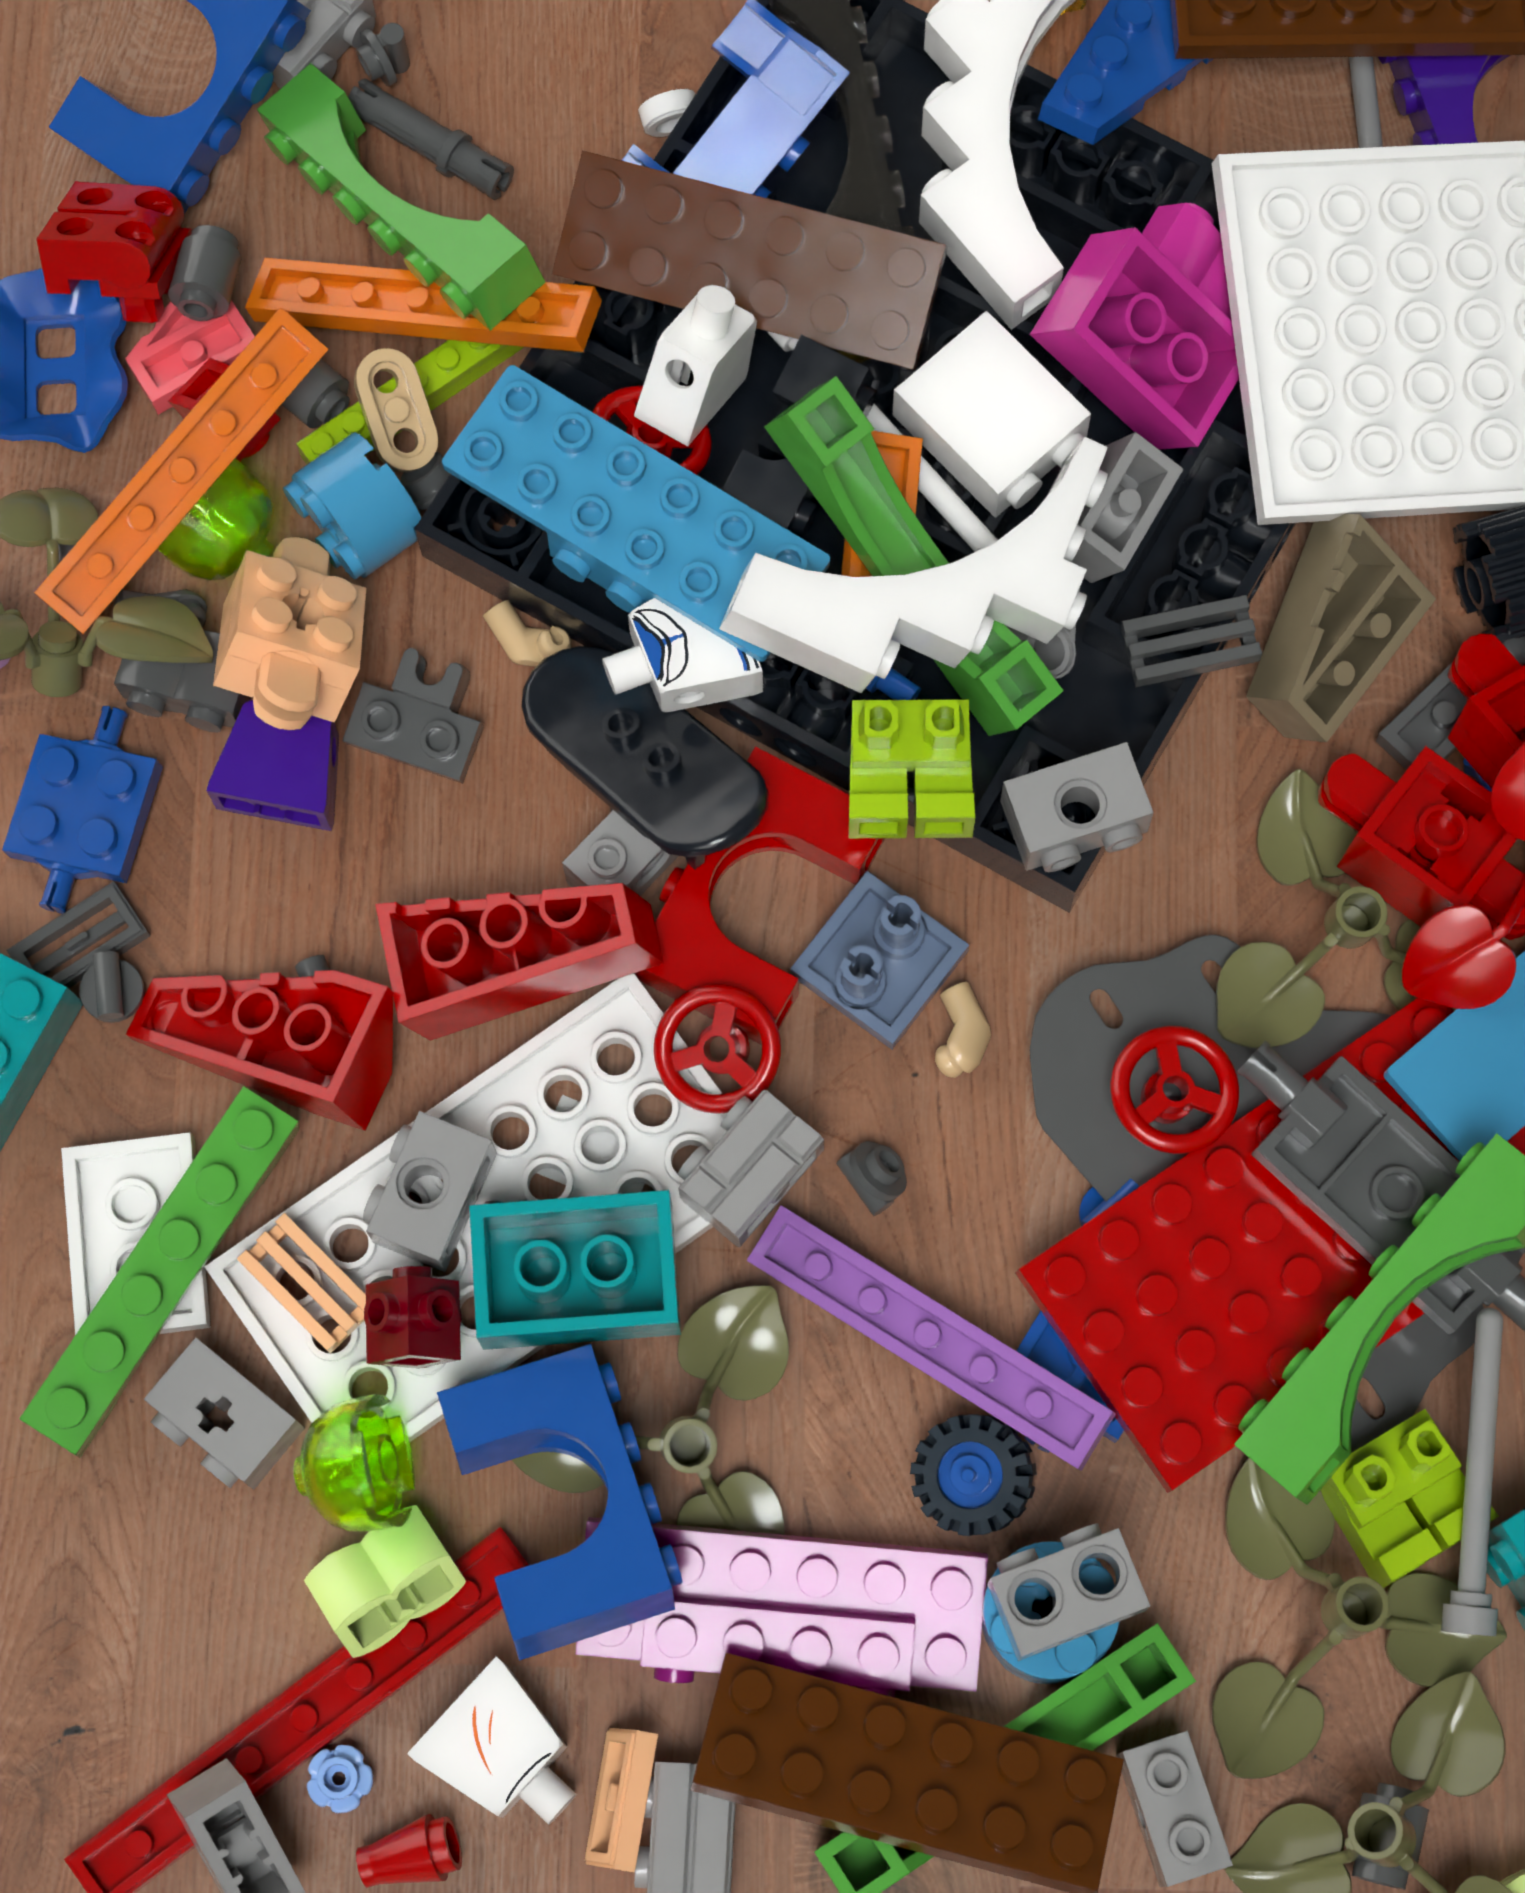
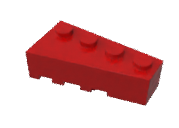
[375,883,664,1041]

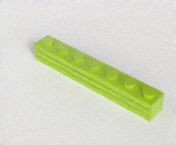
[296,340,524,465]

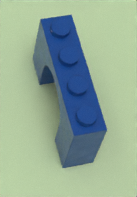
[49,0,311,214]
[437,1344,683,1661]

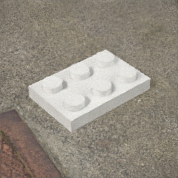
[61,1132,211,1335]

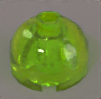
[157,458,276,581]
[294,1394,415,1532]

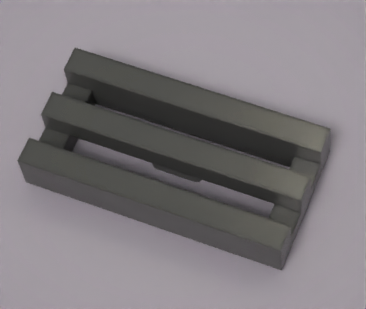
[1120,595,1262,687]
[6,881,150,988]

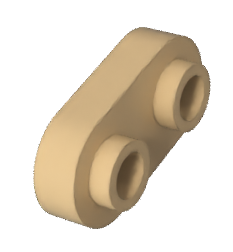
[354,348,438,473]

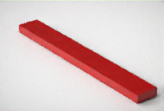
[64,1527,529,1893]

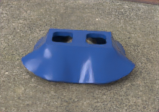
[0,268,128,453]

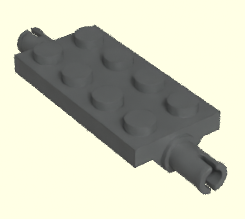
[1237,1041,1525,1335]

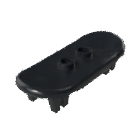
[521,646,769,870]

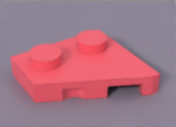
[125,300,255,415]

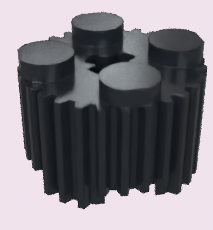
[1452,505,1525,643]

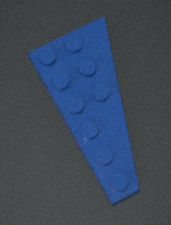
[1038,0,1213,145]

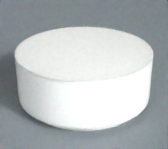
[638,89,696,137]

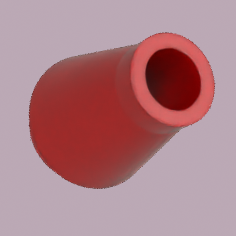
[356,1814,462,1888]

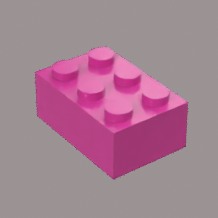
[1030,227,1239,449]

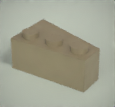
[1246,514,1436,743]

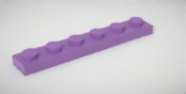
[746,1205,1116,1471]

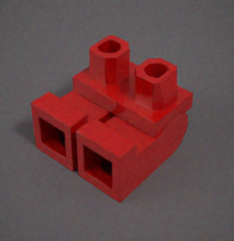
[36,181,191,323]

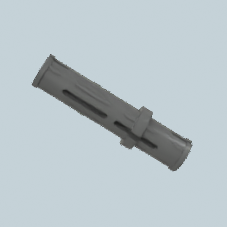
[348,78,514,200]

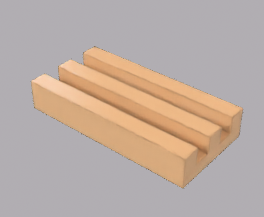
[237,1213,366,1354]
[585,1728,658,1872]

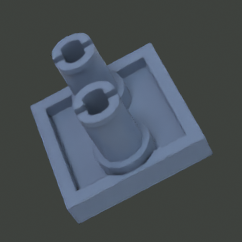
[790,871,969,1050]

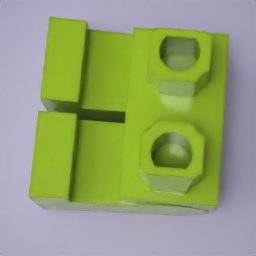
[848,700,975,839]
[1321,1409,1499,1588]

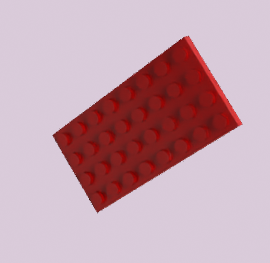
[1015,998,1525,1493]

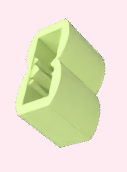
[304,1505,466,1658]

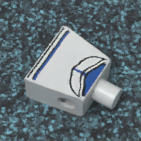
[602,598,763,712]

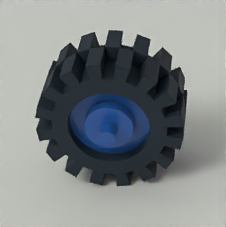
[910,1414,1037,1536]

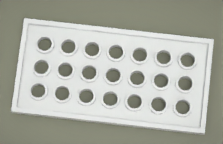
[204,973,727,1482]

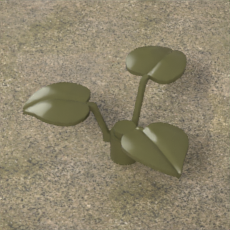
[0,487,213,697]
[1216,769,1456,1049]
[512,1285,789,1535]
[1212,1458,1507,1779]
[1225,1671,1513,1893]

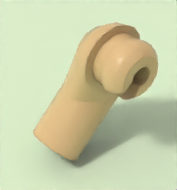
[483,600,571,667]
[935,982,991,1078]

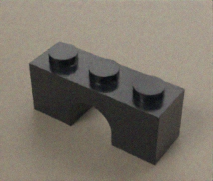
[722,334,878,538]

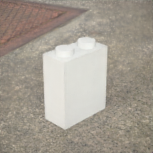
[893,311,1091,518]

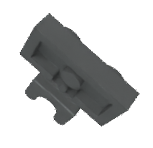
[342,648,484,784]

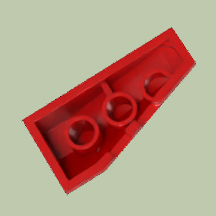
[125,970,393,1131]

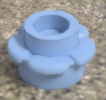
[307,1745,373,1813]

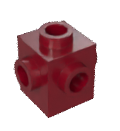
[364,1266,462,1369]

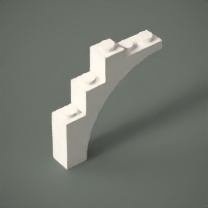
[919,0,1076,330]
[719,437,1108,693]

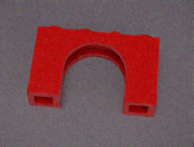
[634,746,886,1045]

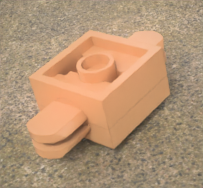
[213,537,367,730]

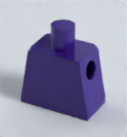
[206,700,339,831]

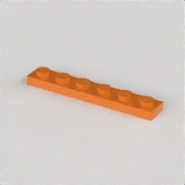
[245,258,602,352]
[34,307,328,634]

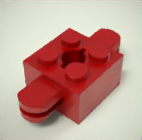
[1447,634,1525,789]
[1318,746,1525,940]

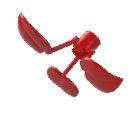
[1402,741,1525,1009]

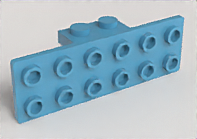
[442,365,830,662]
[1384,951,1525,1162]

